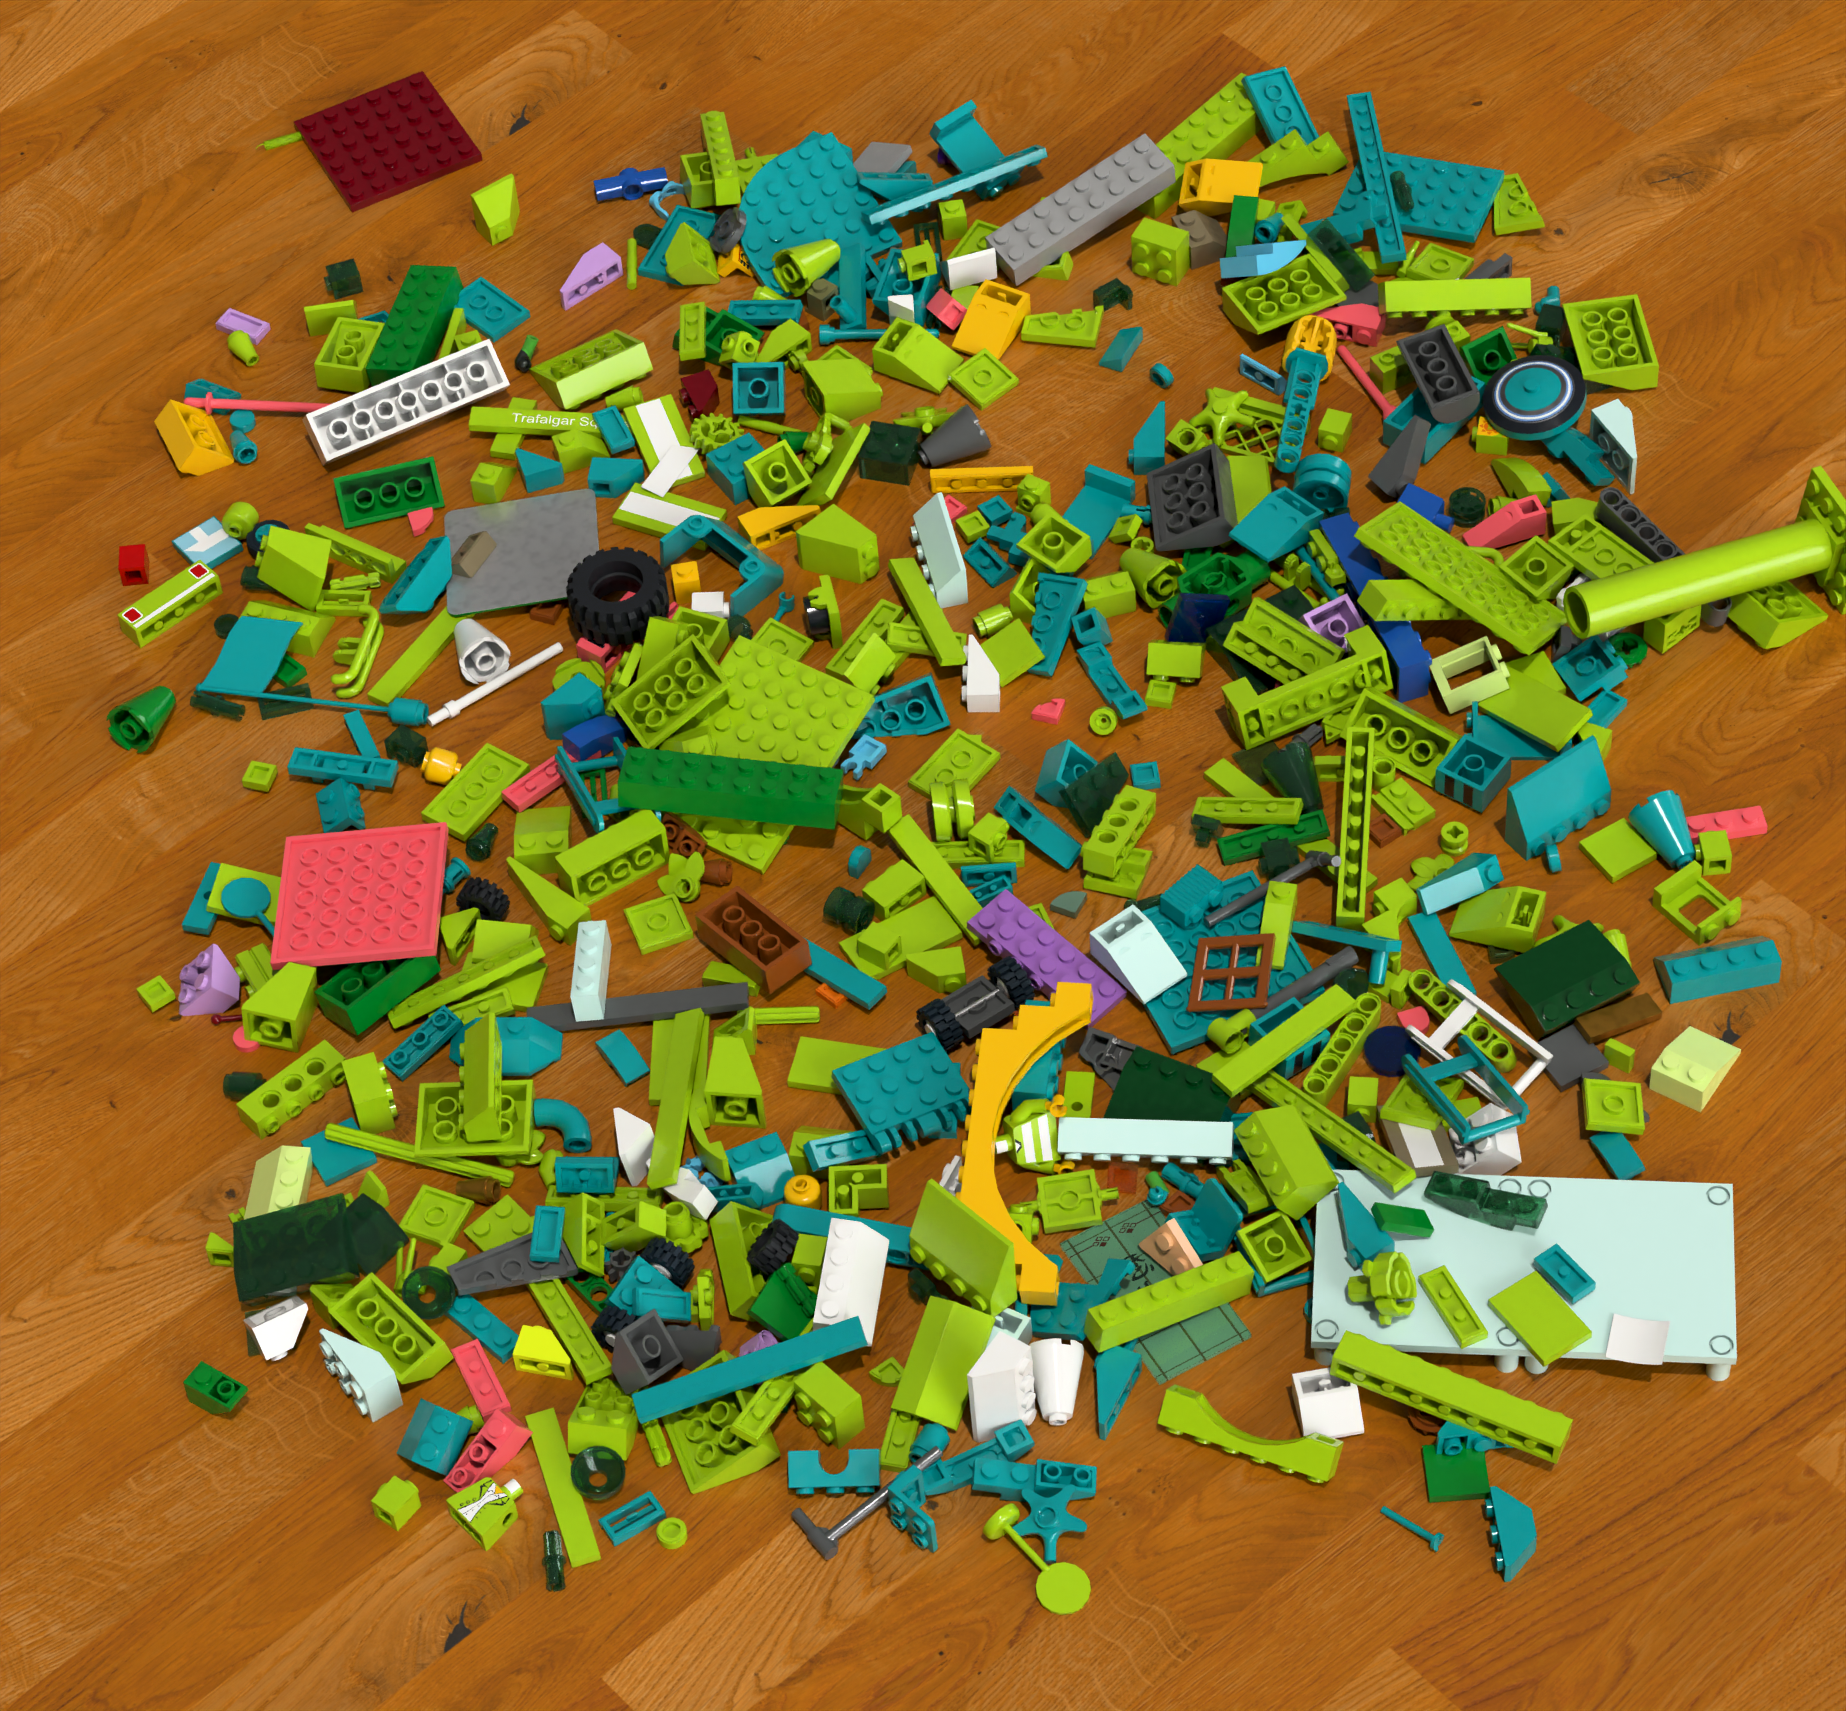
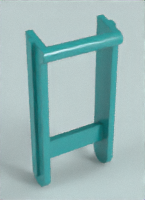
[555,737,661,833]
[1401,1035,1530,1145]
[1220,1183,1315,1297]

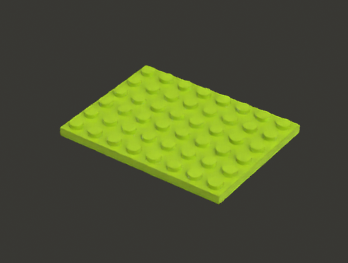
[634,635,875,875]

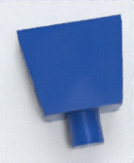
[1397,483,1455,533]

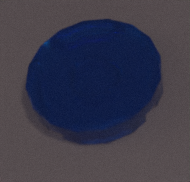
[1364,1026,1421,1077]

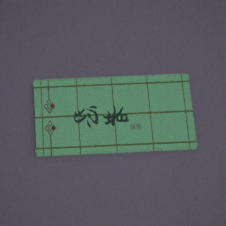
[1060,1199,1252,1385]

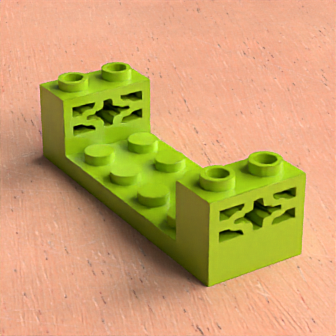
[1548,513,1702,654]
[1221,625,1393,750]

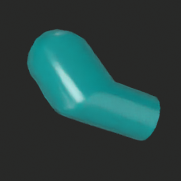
[1535,286,1560,315]

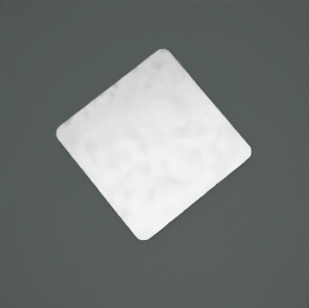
[444,489,599,617]

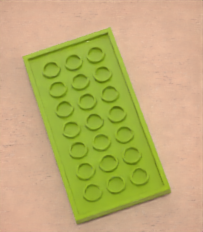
[1354,501,1569,655]

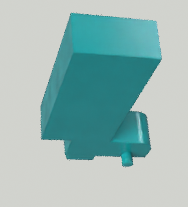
[1300,190,1389,255]
[987,512,1075,577]

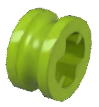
[1131,537,1154,554]

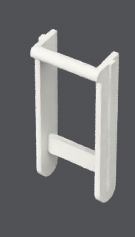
[1405,979,1553,1110]

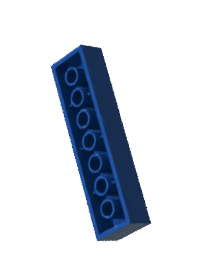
[1319,513,1432,703]

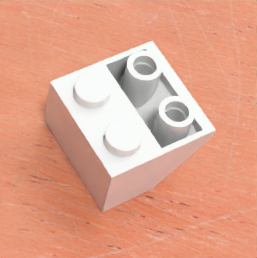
[1449,1103,1522,1176]
[1292,1367,1364,1439]

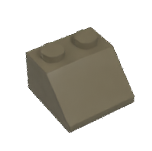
[1172,210,1228,270]

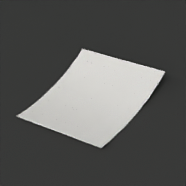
[1605,1314,1670,1365]

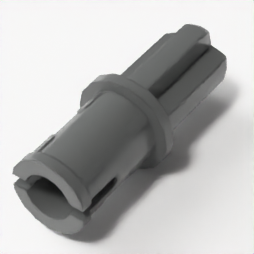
[1278,724,1323,764]

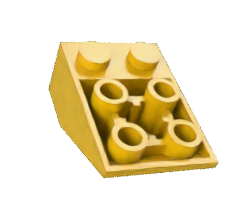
[1178,158,1263,217]
[952,279,1031,360]

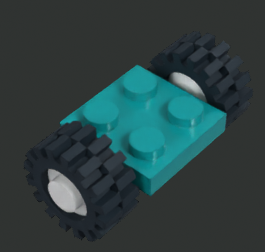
[591,1238,695,1353]

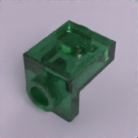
[1093,278,1133,312]

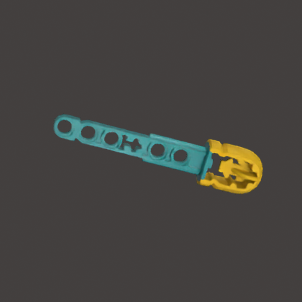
[1274,315,1337,473]

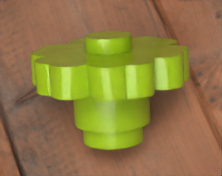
[663,1201,709,1253]

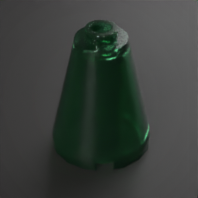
[1260,742,1324,815]

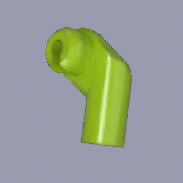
[538,1149,564,1190]

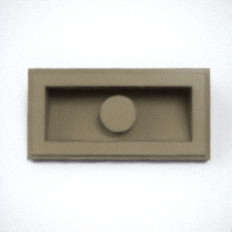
[451,531,497,578]

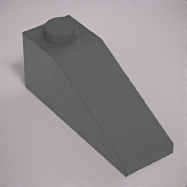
[1368,415,1431,499]

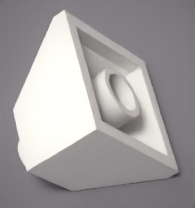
[243,1295,308,1361]

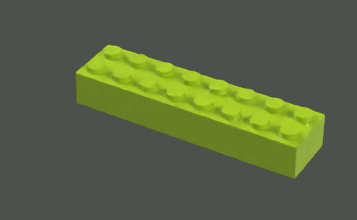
[1136,73,1263,219]

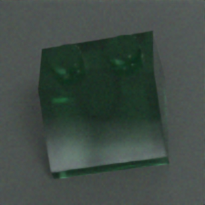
[322,1193,409,1276]

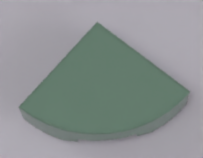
[1050,891,1087,919]

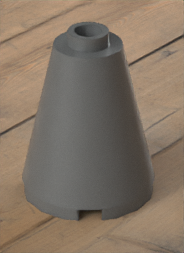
[918,404,991,467]

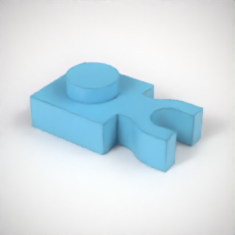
[840,734,887,780]

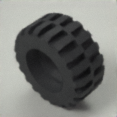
[566,547,670,646]

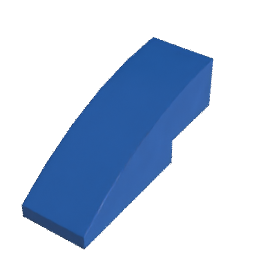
[562,713,634,761]

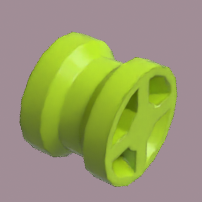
[1440,821,1469,857]

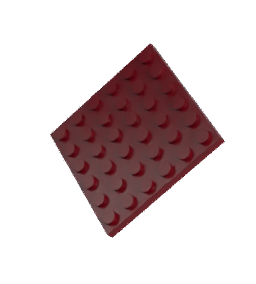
[294,71,483,213]

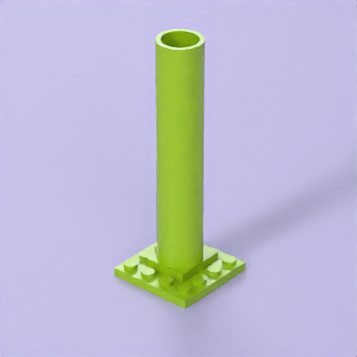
[1563,466,1846,639]

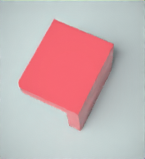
[926,288,967,331]

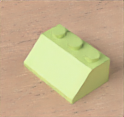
[242,1145,313,1237]

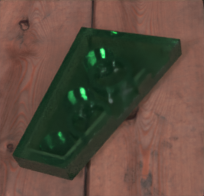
[1058,752,1129,838]

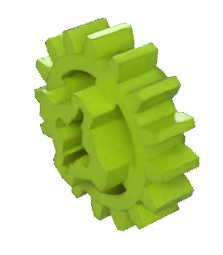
[689,412,744,454]

